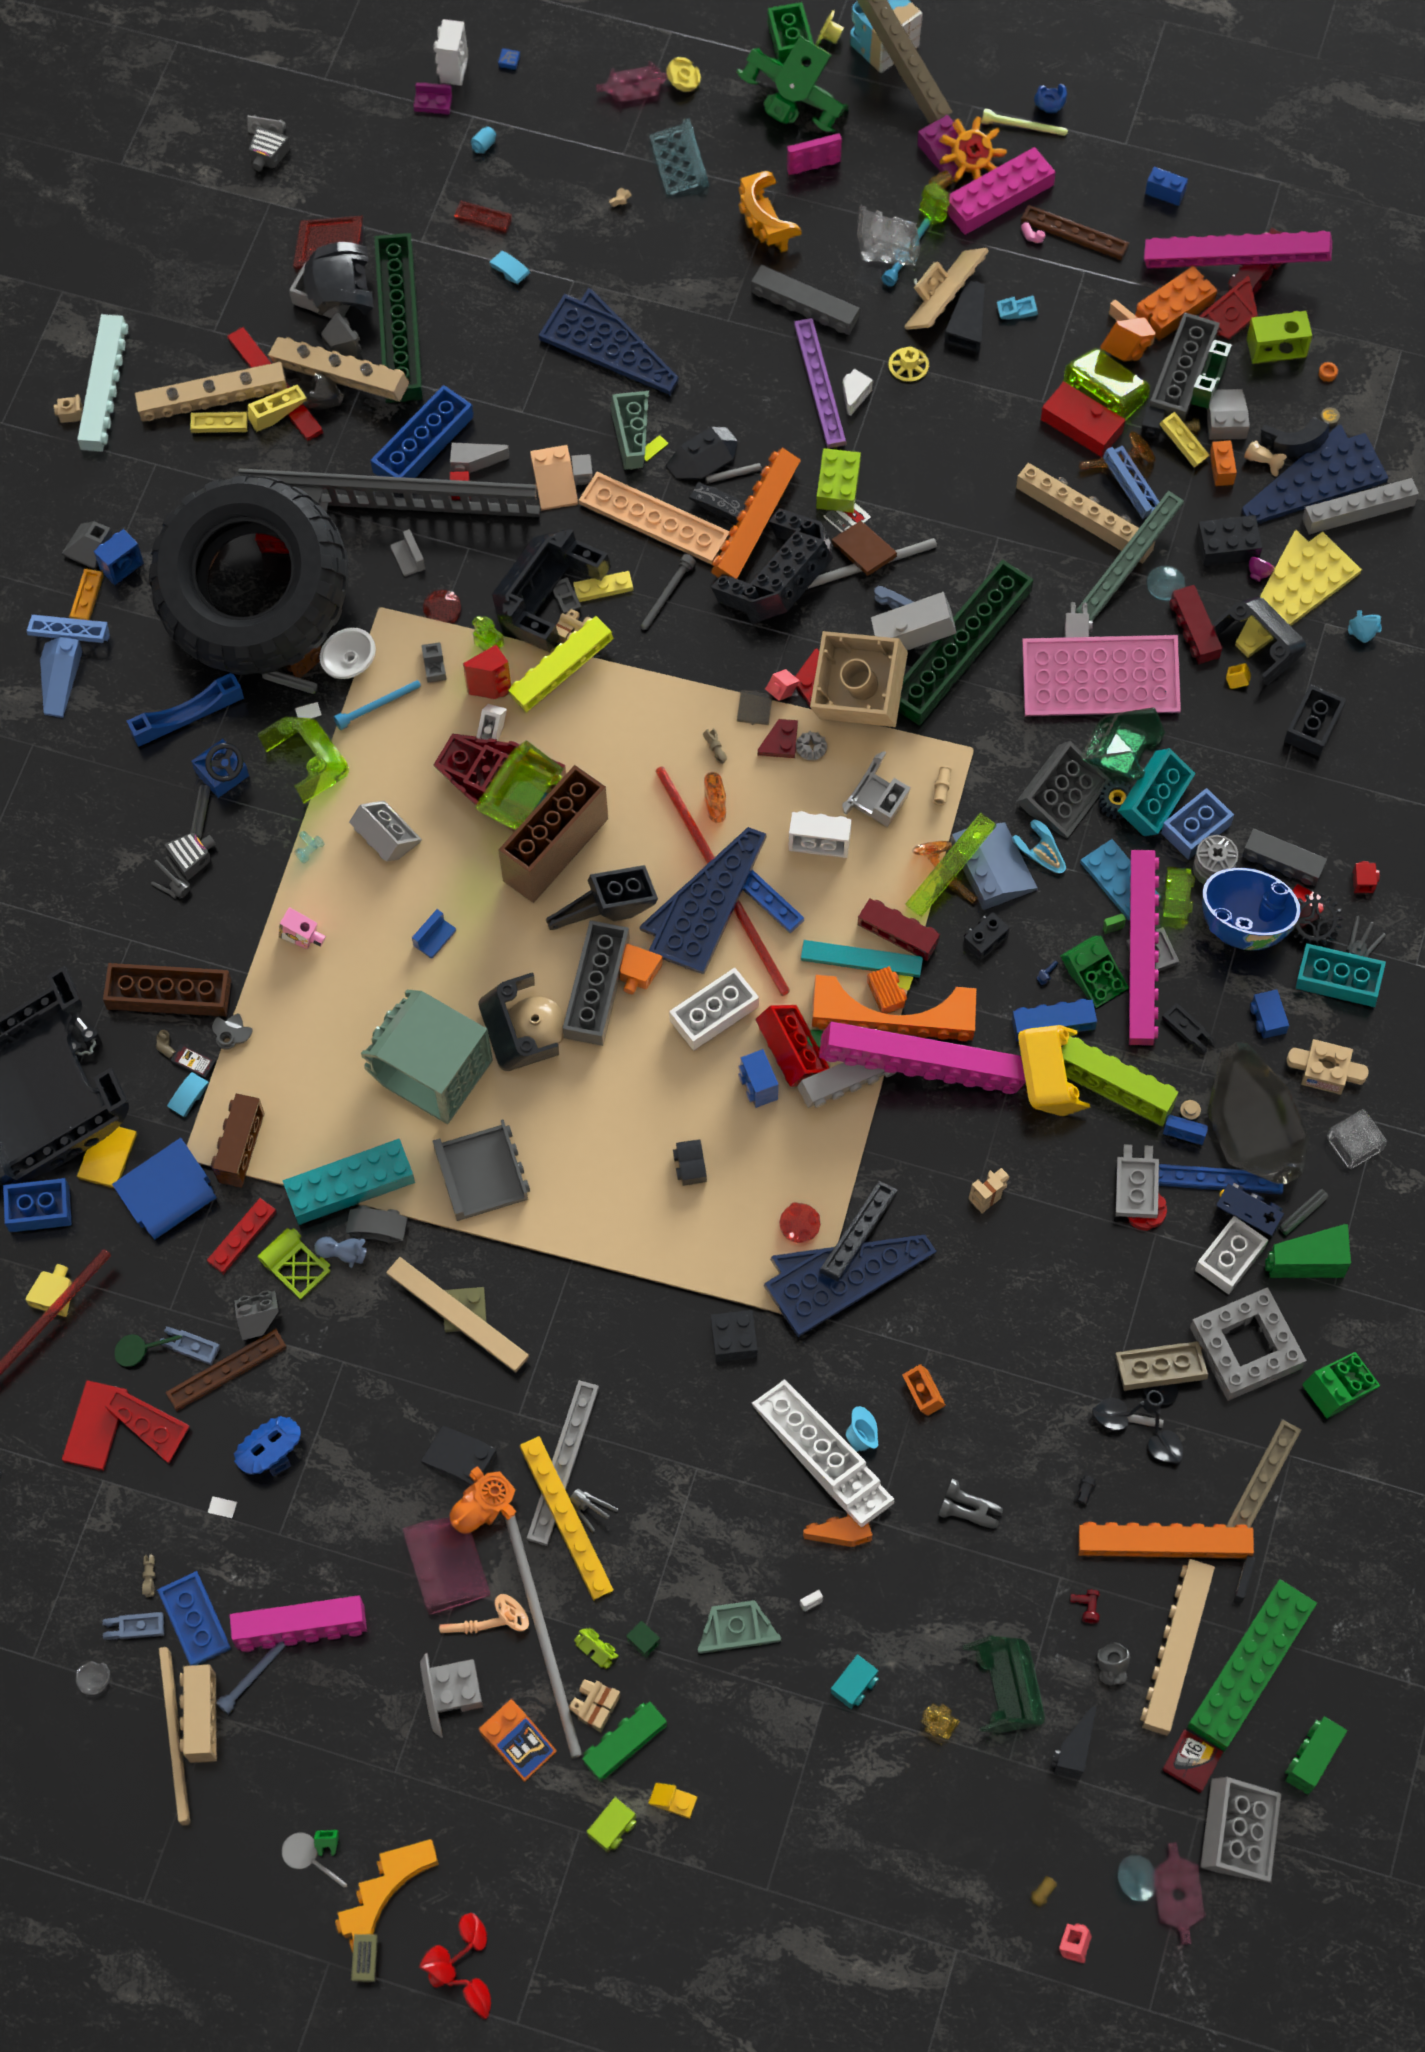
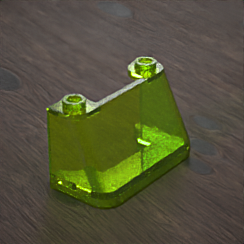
[1063,348,1150,421]
[475,740,564,831]

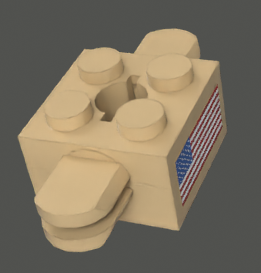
[1287,1039,1368,1095]

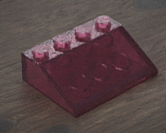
[402,1517,491,1615]

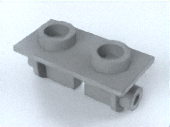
[247,115,286,135]

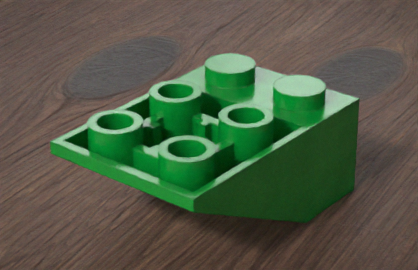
[1060,936,1129,1008]
[1302,1352,1380,1418]

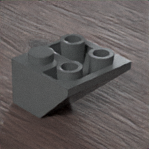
[321,313,362,360]
[62,521,113,569]
[234,1291,279,1340]

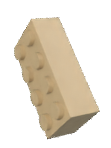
[180,1665,217,1763]

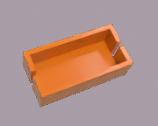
[1135,266,1217,341]

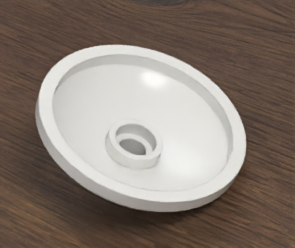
[320,628,376,679]

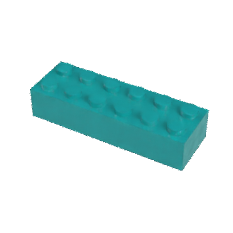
[282,1138,415,1225]

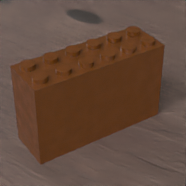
[498,765,608,903]

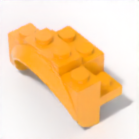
[738,171,802,252]

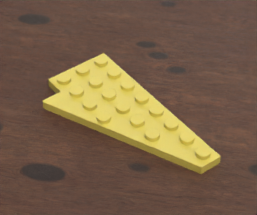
[1235,530,1362,658]

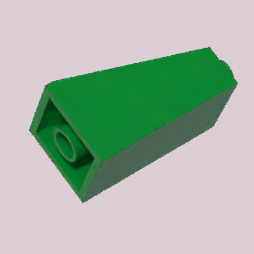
[1265,1224,1351,1278]

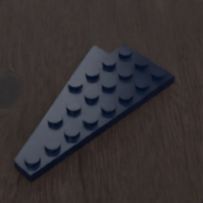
[539,288,679,395]
[1241,424,1388,524]
[640,827,767,974]
[764,1235,937,1337]

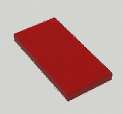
[62,1381,128,1471]

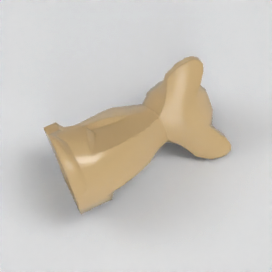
[1244,441,1287,477]

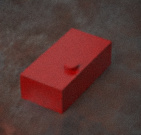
[1041,382,1126,457]

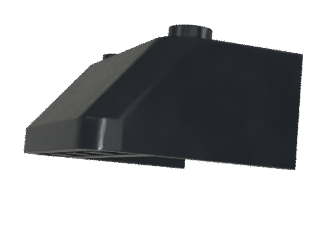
[1212,597,1306,686]
[478,972,559,1071]

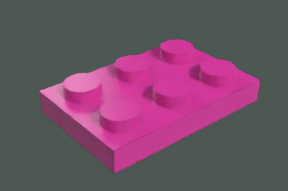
[787,134,842,175]

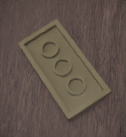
[1116,1341,1208,1391]

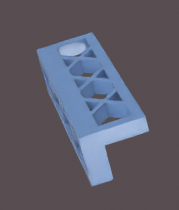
[1103,446,1159,519]
[27,615,110,643]

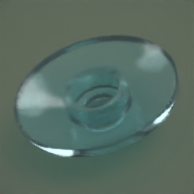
[1147,566,1185,600]
[1118,1855,1157,1901]

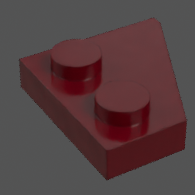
[757,719,798,758]

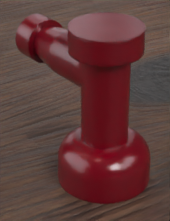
[1070,1589,1100,1623]

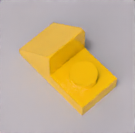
[648,1783,697,1819]

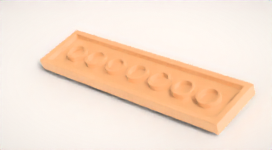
[579,472,730,564]

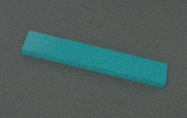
[801,940,923,978]

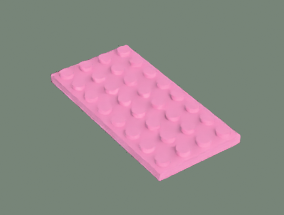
[1022,635,1181,716]

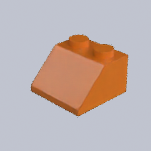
[1100,318,1156,361]

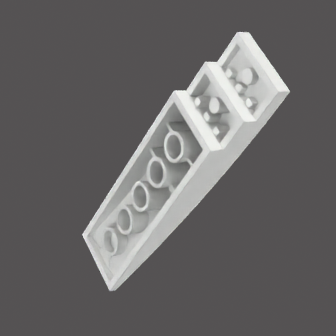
[752,1380,894,1528]

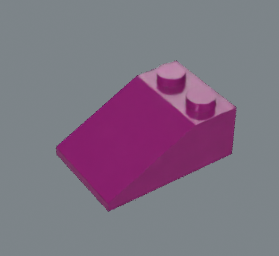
[917,115,966,181]

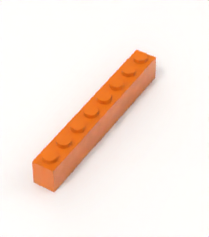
[711,447,801,579]
[1079,1522,1254,1559]

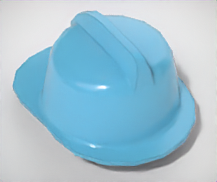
[846,1406,878,1452]

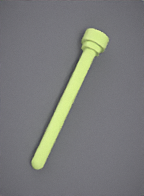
[982,109,1068,136]

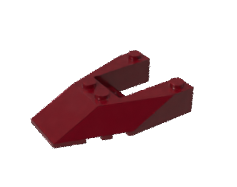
[433,733,566,832]

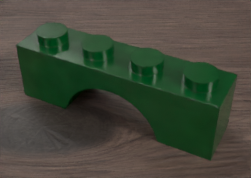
[1190,340,1232,408]

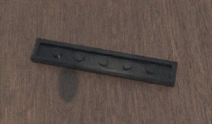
[820,1181,897,1282]

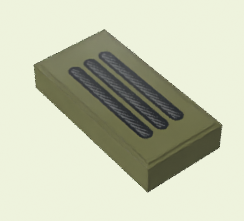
[351,1934,377,1982]

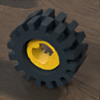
[1099,780,1131,819]

